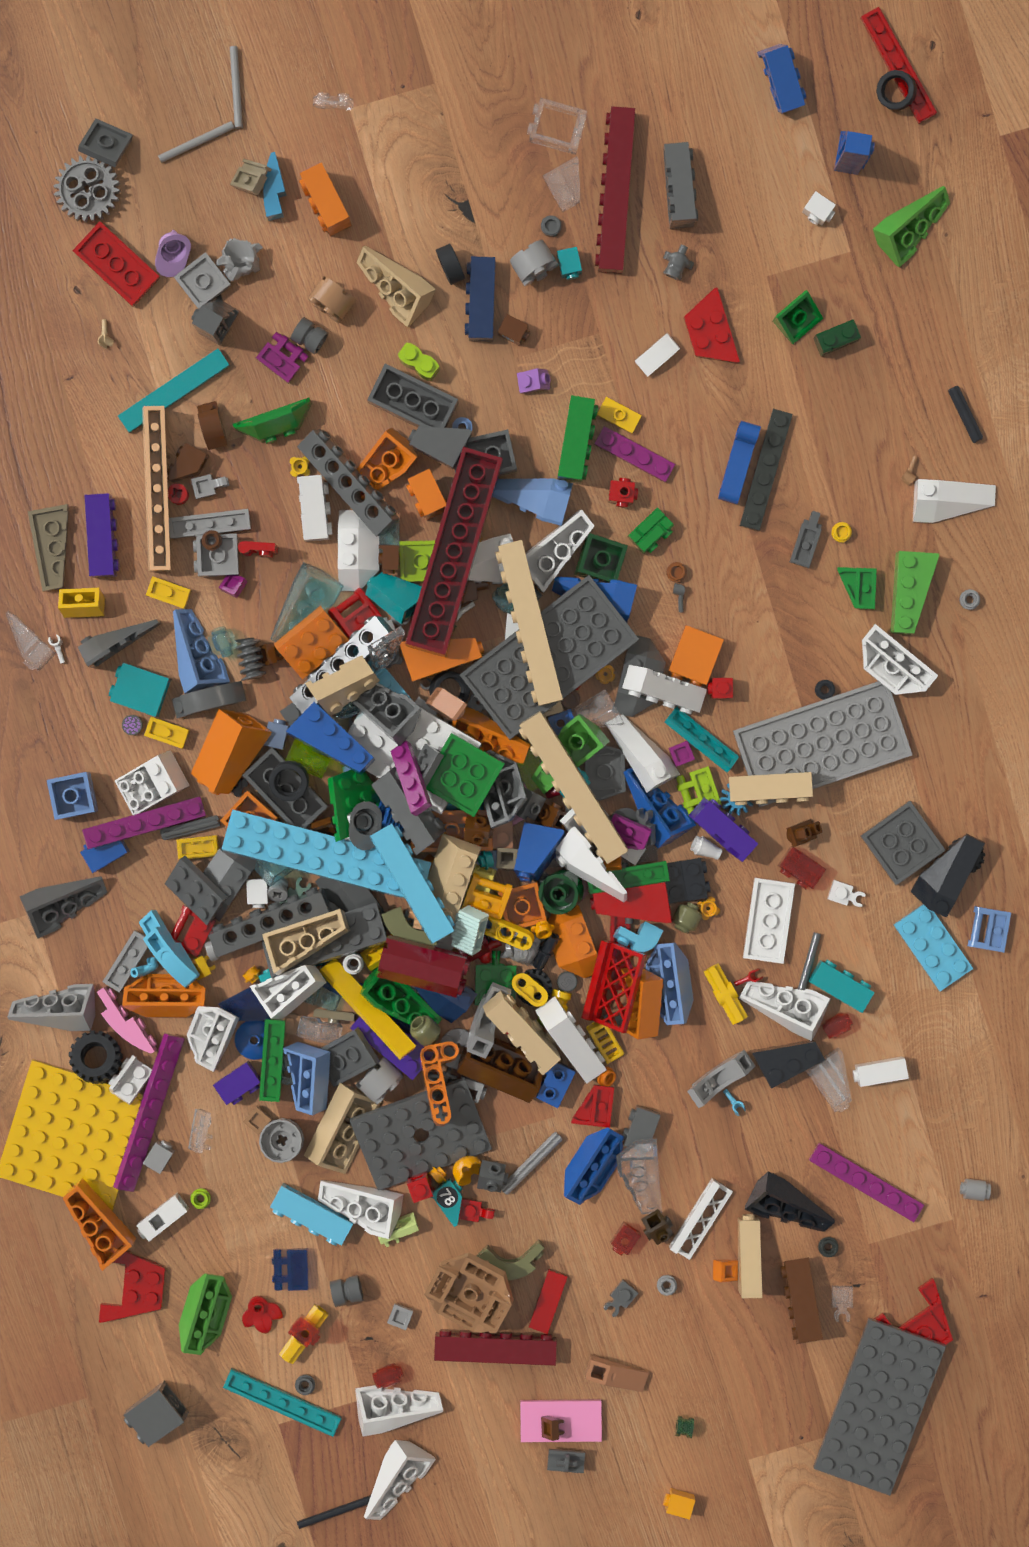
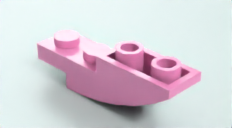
[97,986,157,1053]

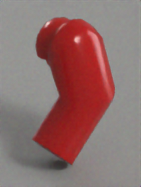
[478,939,502,964]

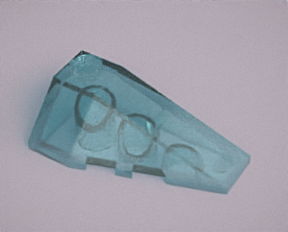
[270,562,344,642]

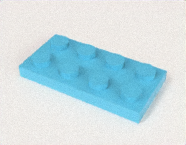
[893,904,973,991]

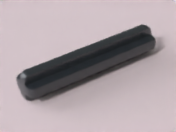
[948,386,983,443]

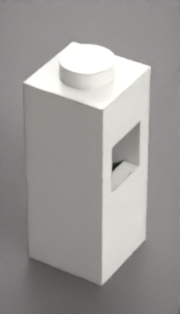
[852,1057,909,1087]
[136,1192,190,1241]

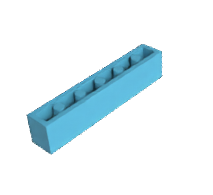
[370,824,455,944]

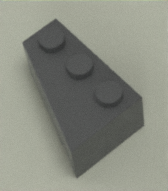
[191,299,240,346]

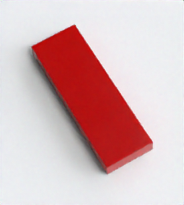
[529,1269,568,1334]

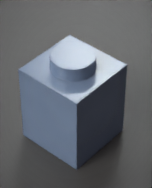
[264,718,290,750]

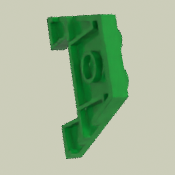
[328,770,381,842]

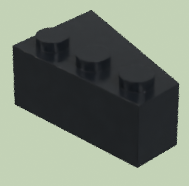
[750,1040,825,1089]

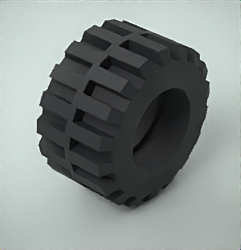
[69,1030,123,1084]

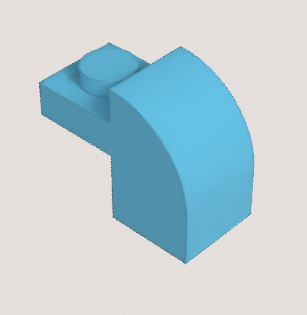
[613,921,663,954]

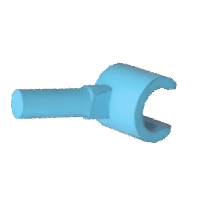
[723,1089,746,1116]

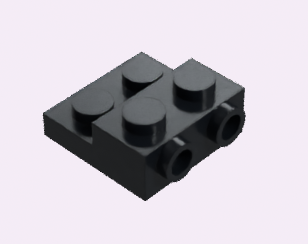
[666,857,711,904]

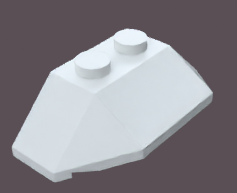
[338,510,379,591]
[862,624,938,695]
[187,1006,239,1072]

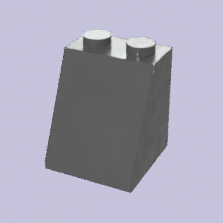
[123,1381,189,1447]

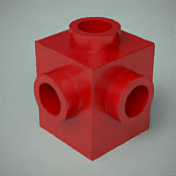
[608,478,638,508]

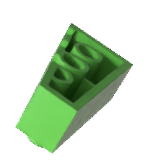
[890,551,940,635]

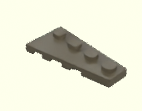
[28,504,69,592]

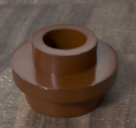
[202,530,222,551]

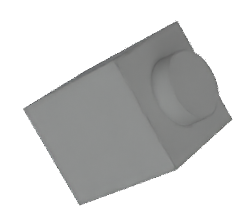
[143,1140,175,1174]

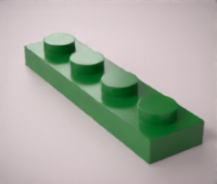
[587,861,670,894]
[259,1019,286,1102]

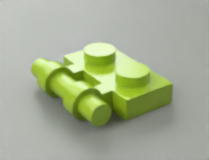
[676,766,722,815]

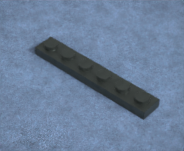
[739,408,793,531]

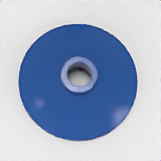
[235,1019,265,1060]

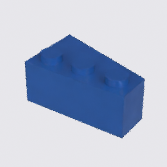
[757,44,806,113]

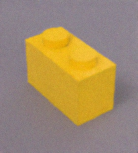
[58,588,105,618]

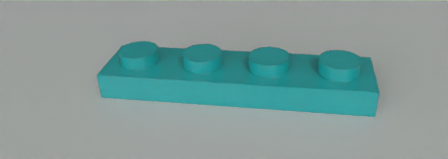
[664,706,739,773]

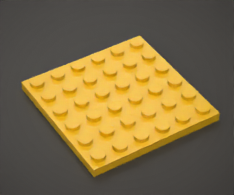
[0,1059,144,1211]

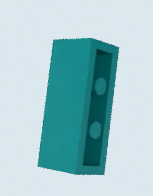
[808,960,875,1013]

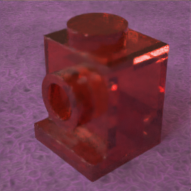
[610,1221,641,1256]
[288,1314,321,1348]

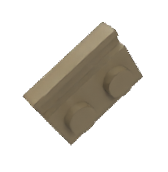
[230,159,272,195]

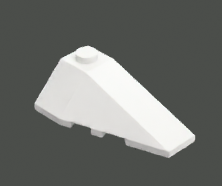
[913,479,996,523]
[606,714,680,793]
[318,1180,404,1239]
[355,1385,443,1436]
[364,1440,436,1520]

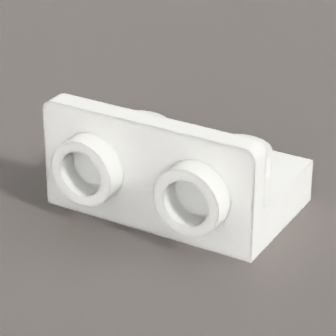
[109,1055,152,1105]

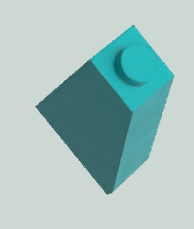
[365,572,422,624]

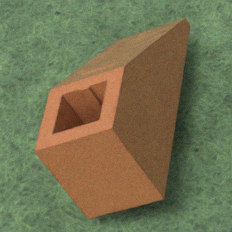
[585,1355,649,1392]

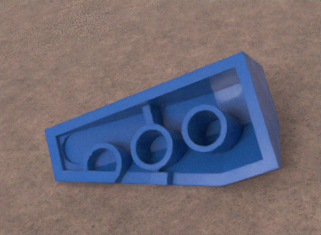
[552,577,637,623]

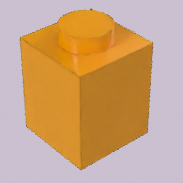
[663,1488,695,1520]

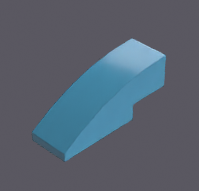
[263,152,287,221]

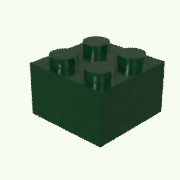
[574,533,628,583]

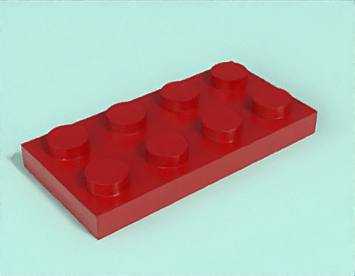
[72,221,160,307]

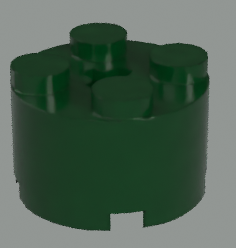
[538,870,584,915]

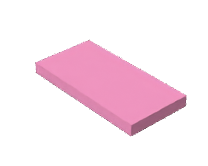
[520,1399,602,1442]

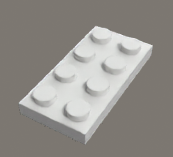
[743,878,795,964]

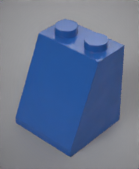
[514,822,566,883]

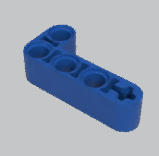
[718,421,761,504]

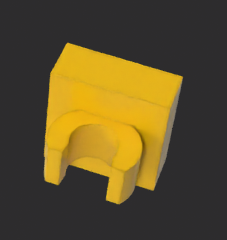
[192,956,216,980]

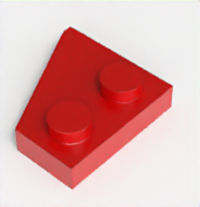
[571,1084,614,1128]

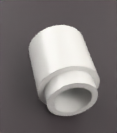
[343,953,364,974]

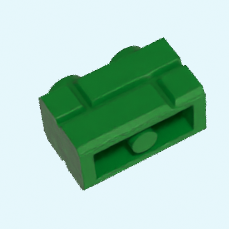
[627,507,674,554]

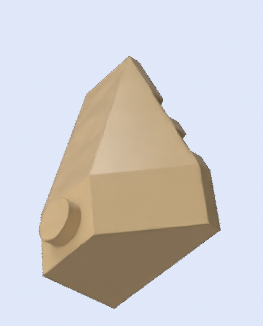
[357,246,436,327]

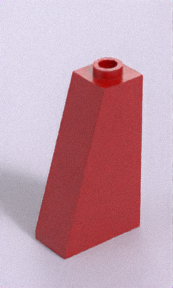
[590,882,672,923]

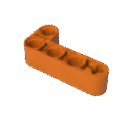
[420,1042,459,1126]

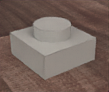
[387,1303,414,1330]

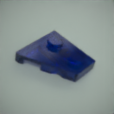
[218,984,271,1021]

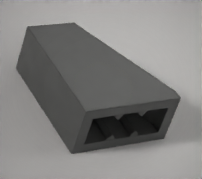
[408,426,472,469]

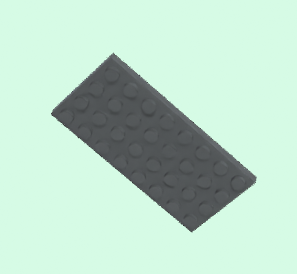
[460,575,639,740]
[813,1317,946,1496]

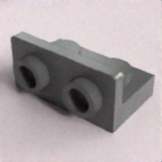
[416,744,444,787]

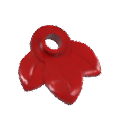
[242,1296,283,1334]

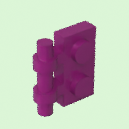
[256,332,309,384]

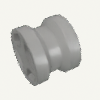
[267,876,288,902]

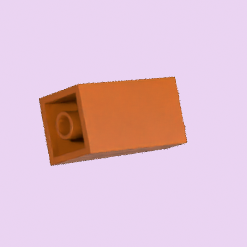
[399,638,485,683]
[191,709,272,795]

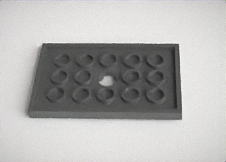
[350,1077,492,1190]

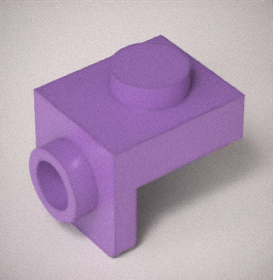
[517,368,551,394]

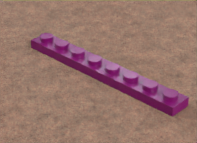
[113,1033,185,1192]

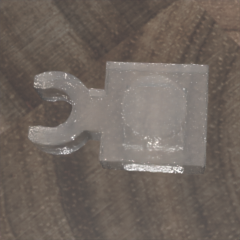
[832,1286,853,1322]

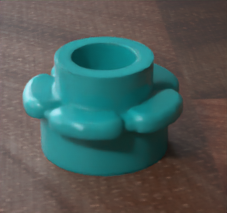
[478,850,494,870]

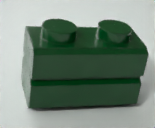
[813,319,861,356]

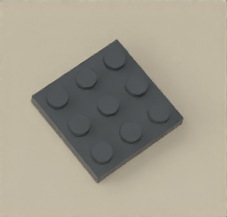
[860,801,945,885]

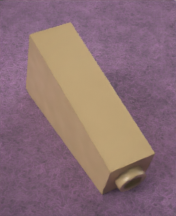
[738,1214,762,1298]

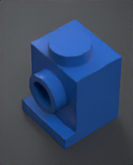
[548,709,574,735]

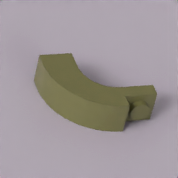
[381,906,454,946]
[476,1239,544,1280]

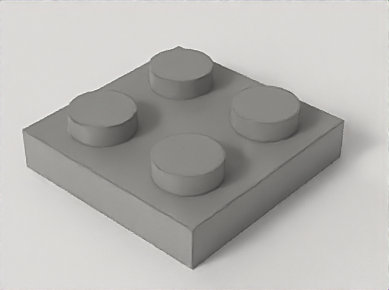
[174,252,231,309]

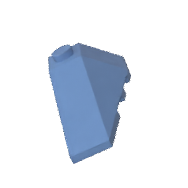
[493,478,573,526]
[173,609,230,694]

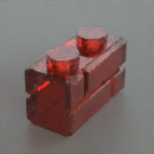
[778,846,826,890]

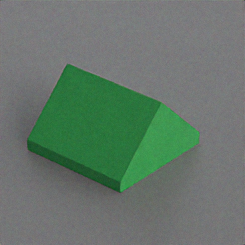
[772,290,823,344]

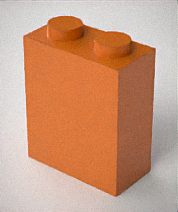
[668,625,724,687]

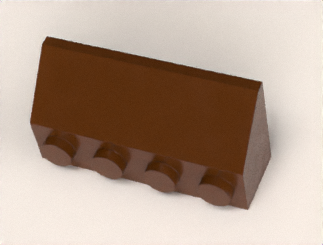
[456,1037,543,1103]

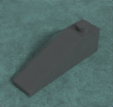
[78,619,161,668]
[315,877,388,931]

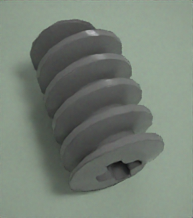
[235,638,266,681]

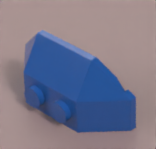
[564,1127,624,1205]

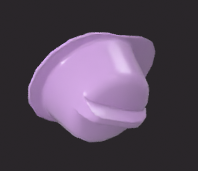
[155,230,191,277]

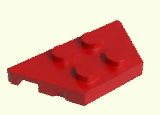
[684,287,740,364]

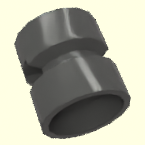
[290,317,328,355]
[330,1275,364,1307]

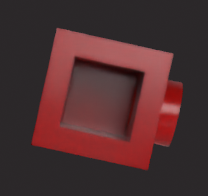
[707,678,733,699]

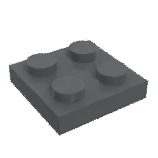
[78,118,133,167]

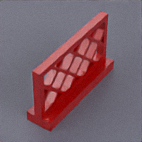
[581,940,647,1033]

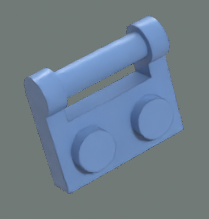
[967,906,1011,953]

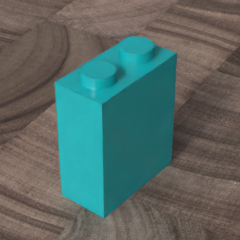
[108,663,172,717]

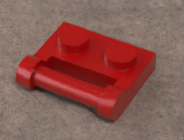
[238,541,279,558]
[328,588,382,640]
[171,905,216,957]

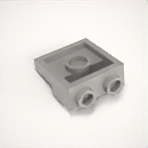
[193,534,239,577]

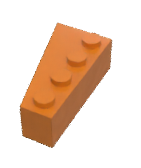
[63,1178,136,1271]

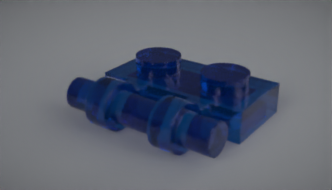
[271,1248,309,1291]

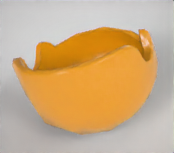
[452,1156,481,1186]

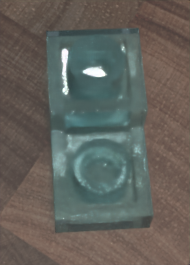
[304,987,341,1011]

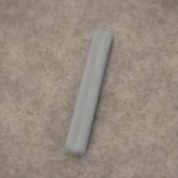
[501,1132,562,1195]

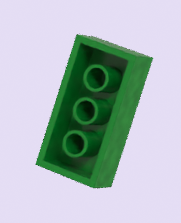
[557,395,598,484]

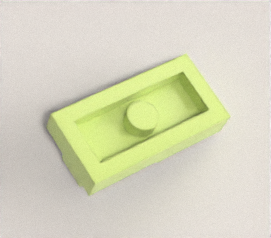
[378,1212,419,1247]

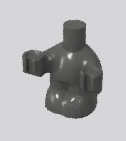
[663,244,694,281]

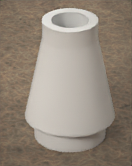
[690,836,722,860]

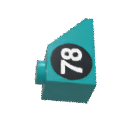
[433,1177,463,1227]

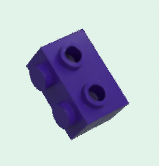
[213,1060,261,1105]

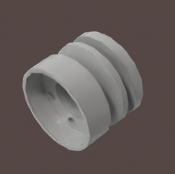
[259,1118,304,1163]

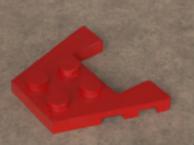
[99,1250,166,1323]
[874,1278,953,1345]

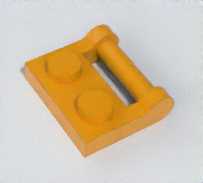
[462,873,513,920]

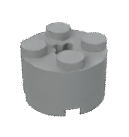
[510,240,559,286]
[356,1056,403,1104]

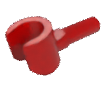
[734,968,763,986]

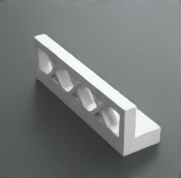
[669,1178,733,1260]

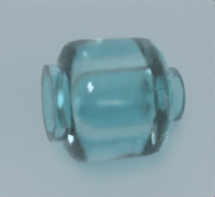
[208,626,237,658]

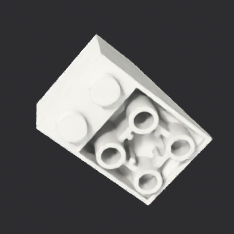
[115,750,190,815]

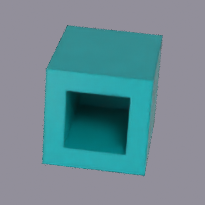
[557,247,582,280]

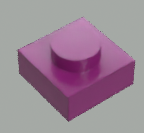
[219,575,248,598]
[668,741,695,767]

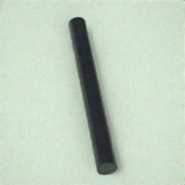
[297,1495,371,1529]

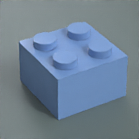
[47,772,98,820]

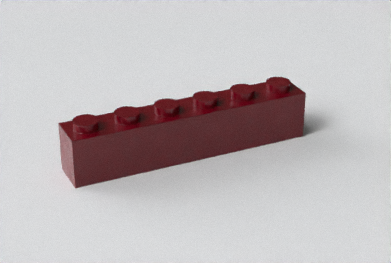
[434,1329,557,1366]

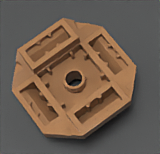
[424,1253,514,1333]

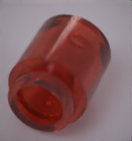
[822,1012,853,1039]
[372,1363,404,1389]

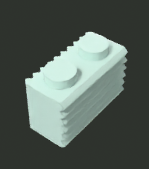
[451,905,489,956]

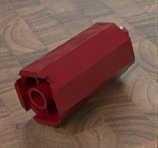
[377,935,472,998]

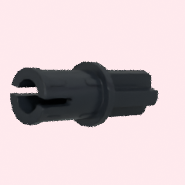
[533,932,560,971]

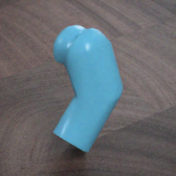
[130,957,159,978]

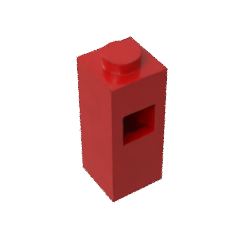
[407,1171,434,1203]

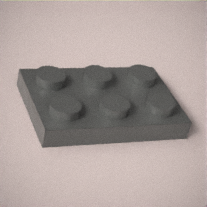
[165,856,228,925]
[320,1027,380,1087]

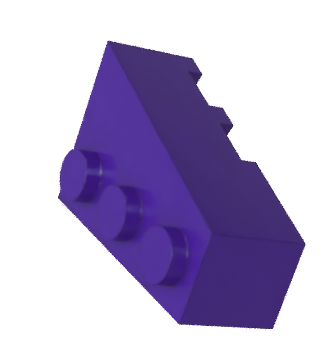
[688,798,758,862]

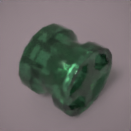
[675,1416,694,1439]

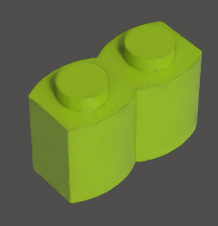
[398,343,440,381]

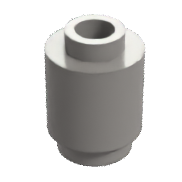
[960,1178,991,1201]

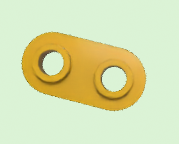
[512,973,548,1007]

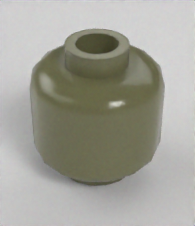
[672,902,702,934]
[410,1015,440,1046]

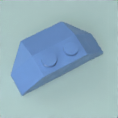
[645,943,694,1025]

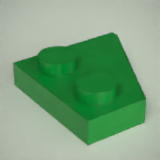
[837,567,877,609]

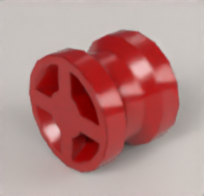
[168,483,189,505]

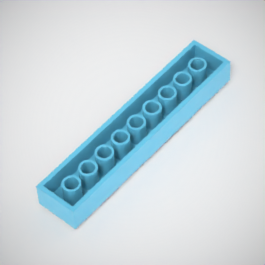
[222,809,431,899]

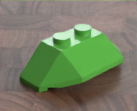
[179,1273,232,1355]

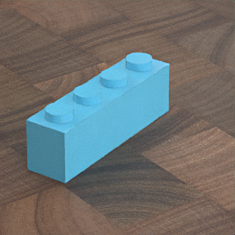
[270,1183,353,1246]

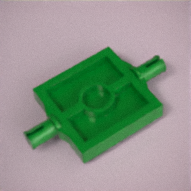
[474,951,516,1005]

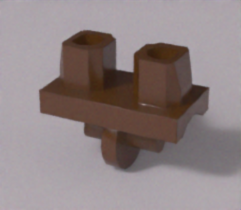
[786,819,823,847]

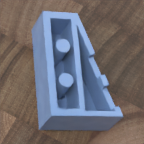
[283,1042,330,1116]

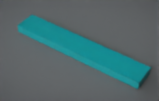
[118,348,230,433]
[223,1368,342,1437]

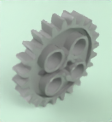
[53,156,121,223]

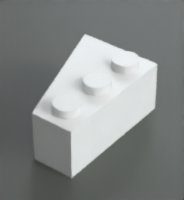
[297,475,333,542]
[250,965,326,1020]

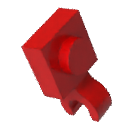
[459,1198,495,1222]

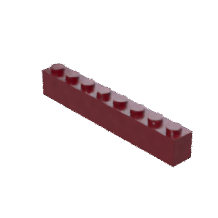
[595,106,635,274]

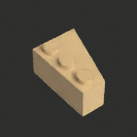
[305,655,380,716]

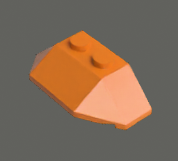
[548,905,597,978]
[122,974,206,1018]

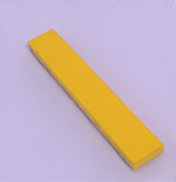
[319,959,416,1060]

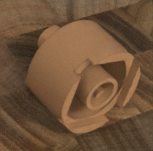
[308,276,357,323]

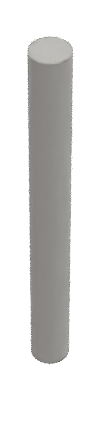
[230,46,243,129]
[158,121,235,163]

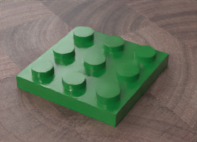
[426,733,505,817]

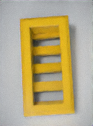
[586,1017,624,1065]

